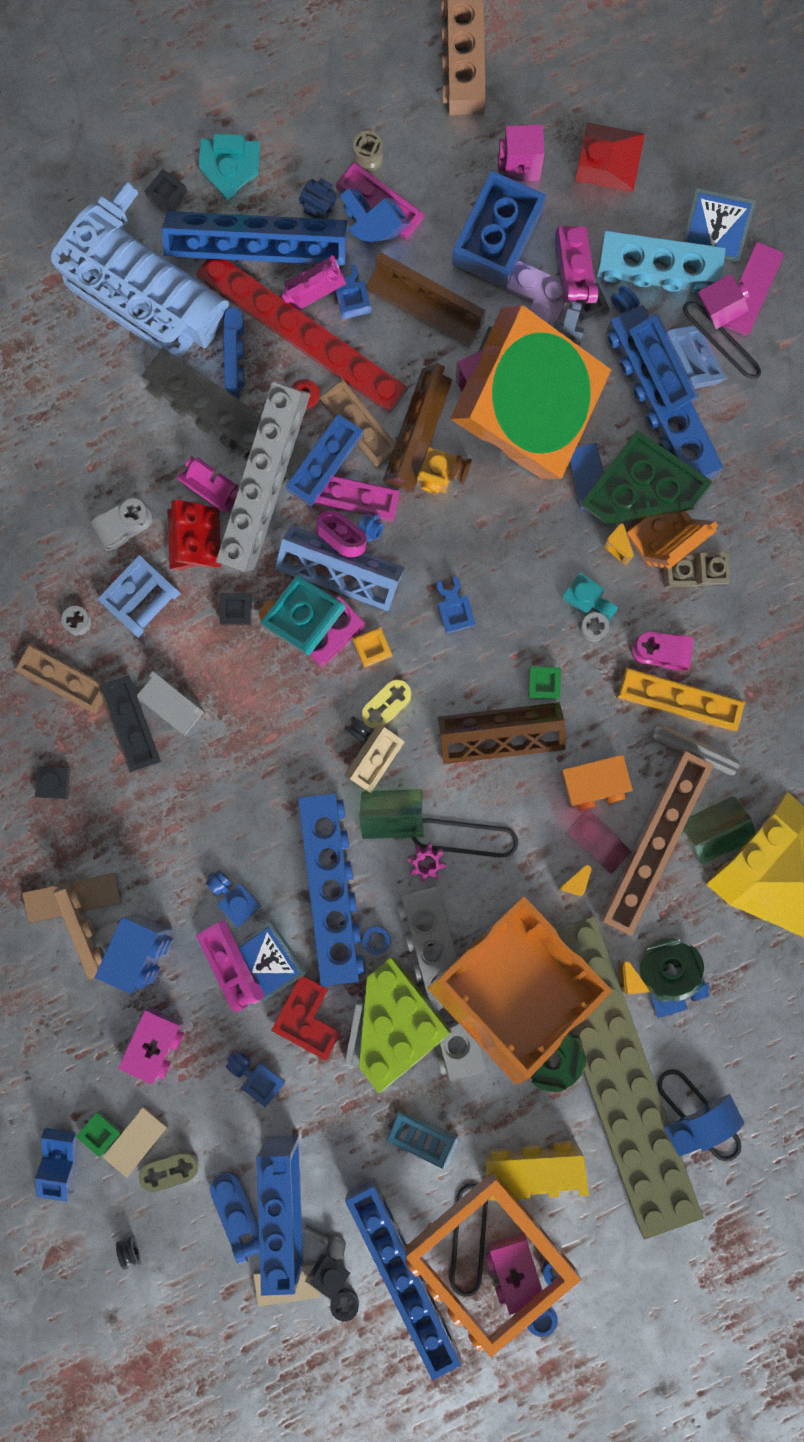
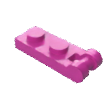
[555,226,598,303]
[196,920,264,1012]

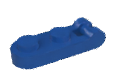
[210,1171,260,1264]

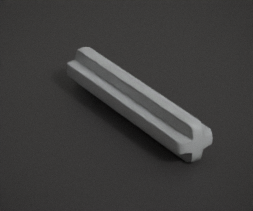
[651,724,740,775]

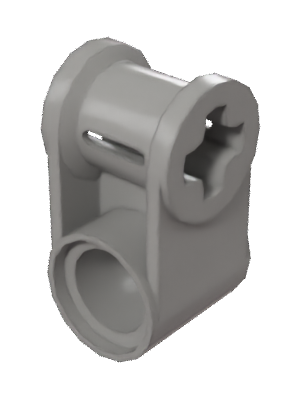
[90,498,153,551]

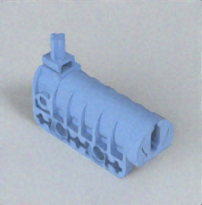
[51,182,229,358]

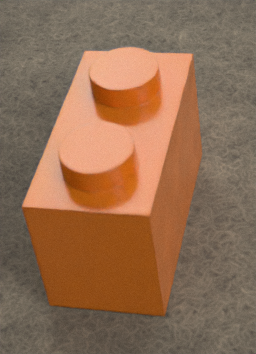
[560,755,633,811]

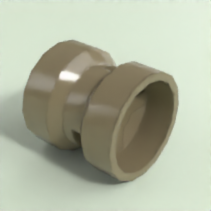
[353,130,383,173]

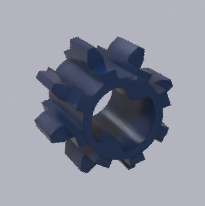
[299,178,338,218]

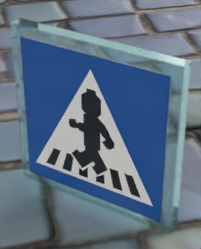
[682,188,756,262]
[237,920,307,1002]

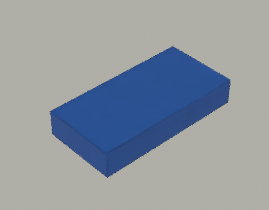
[569,443,604,510]

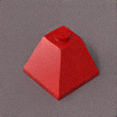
[575,122,645,192]

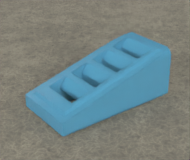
[386,1111,459,1169]

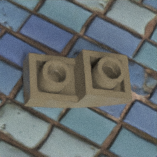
[663,552,731,588]

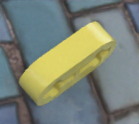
[362,680,411,730]

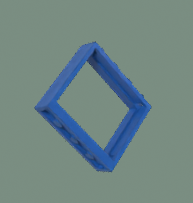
[256,1135,304,1296]

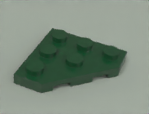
[581,430,713,524]

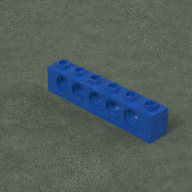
[162,211,348,265]
[606,305,724,479]
[298,793,365,987]
[345,1179,462,1381]

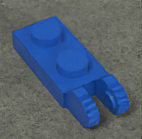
[224,307,245,398]

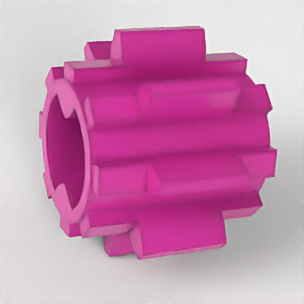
[407,842,446,882]

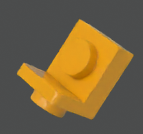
[417,447,457,494]

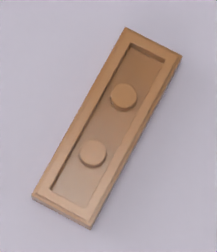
[319,379,396,469]
[14,644,103,714]
[22,873,122,923]

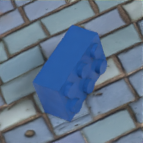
[452,170,546,288]
[94,914,174,994]

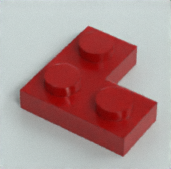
[271,974,342,1061]

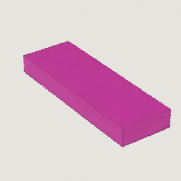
[335,161,424,240]
[723,242,785,337]
[314,476,400,521]

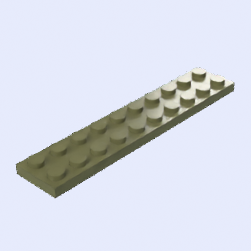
[555,916,704,1240]

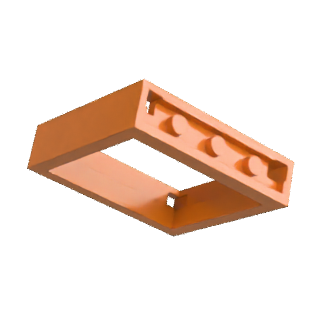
[405,1171,581,1358]

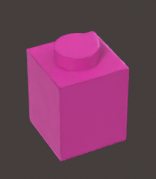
[698,274,750,329]

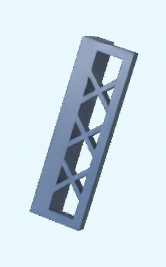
[275,525,405,611]

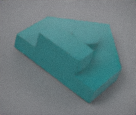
[199,134,261,202]

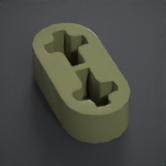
[139,1151,200,1192]

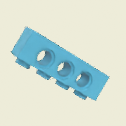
[597,231,726,295]

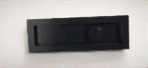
[98,675,161,773]

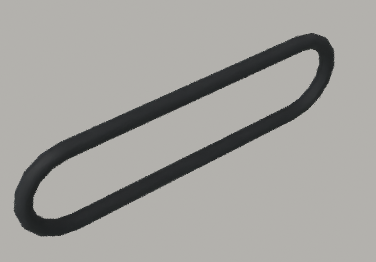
[683,301,761,379]
[411,818,518,858]
[657,1069,742,1162]
[450,1184,488,1297]

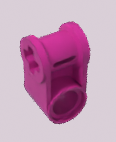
[631,632,694,670]

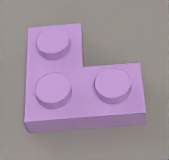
[506,261,566,327]

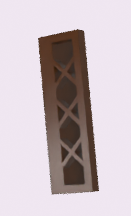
[366,252,486,348]
[383,363,453,493]
[438,702,566,764]

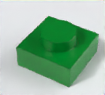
[528,666,561,700]
[76,1110,122,1157]

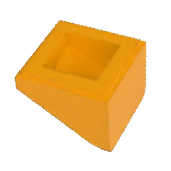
[603,523,634,565]
[558,865,592,896]
[618,960,650,994]

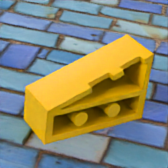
[484,1140,589,1201]

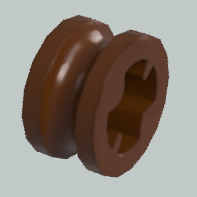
[449,455,473,485]

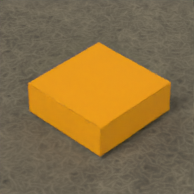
[352,627,392,668]

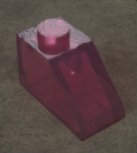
[564,810,632,875]

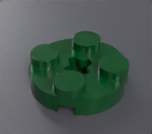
[640,938,704,1002]
[530,1031,586,1092]

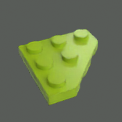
[359,957,452,1093]

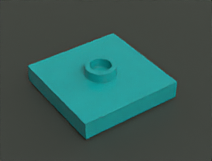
[260,574,346,656]

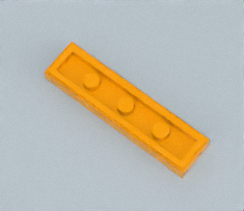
[617,667,745,732]

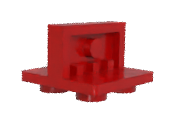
[167,499,222,571]

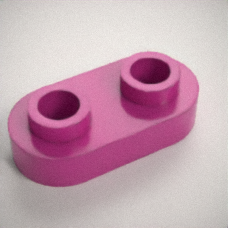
[316,511,367,557]

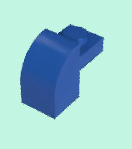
[340,188,411,242]
[664,1094,745,1157]

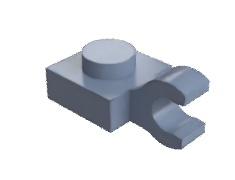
[553,301,584,346]

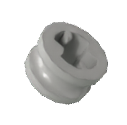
[61,606,92,635]
[580,612,609,642]

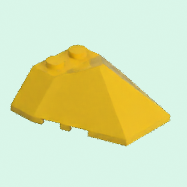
[706,792,804,937]

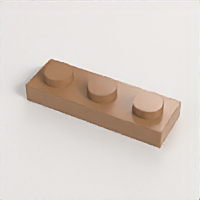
[53,882,105,980]

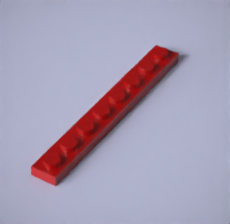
[196,258,408,414]

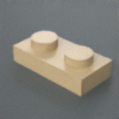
[344,724,404,793]

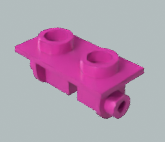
[281,255,347,310]
[176,456,239,513]

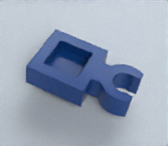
[335,264,372,319]
[437,576,476,634]

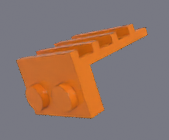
[626,511,718,570]

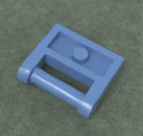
[667,326,726,389]
[97,555,181,638]

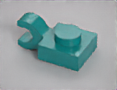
[562,573,618,621]

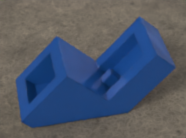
[35,1128,77,1202]

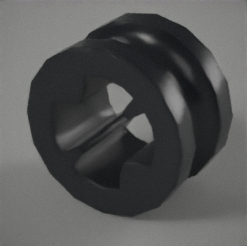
[343,716,373,744]
[116,1236,141,1270]
[330,1288,359,1322]

